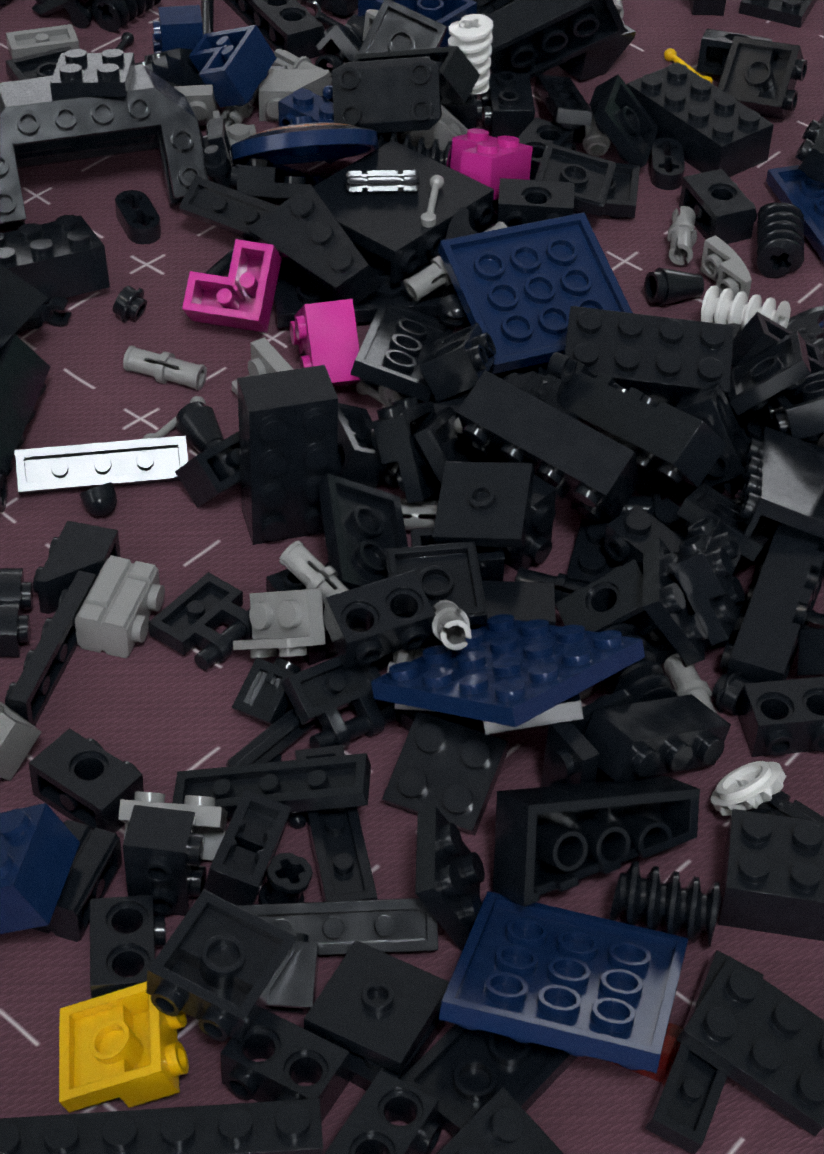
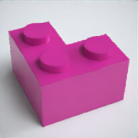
[450,128,533,200]
[182,239,282,333]
[290,299,361,387]

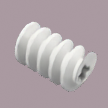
[448,14,493,95]
[701,285,791,331]

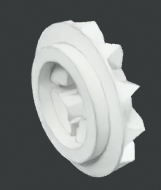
[711,761,786,816]

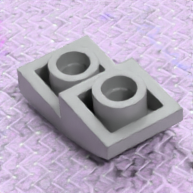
[700,235,752,299]

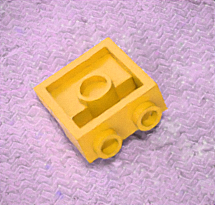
[59,981,189,1113]

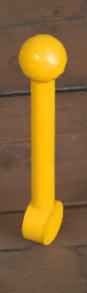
[664,48,713,84]

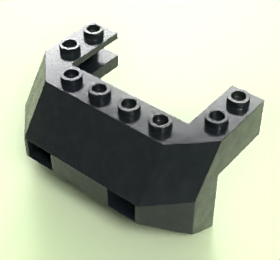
[0,64,209,229]

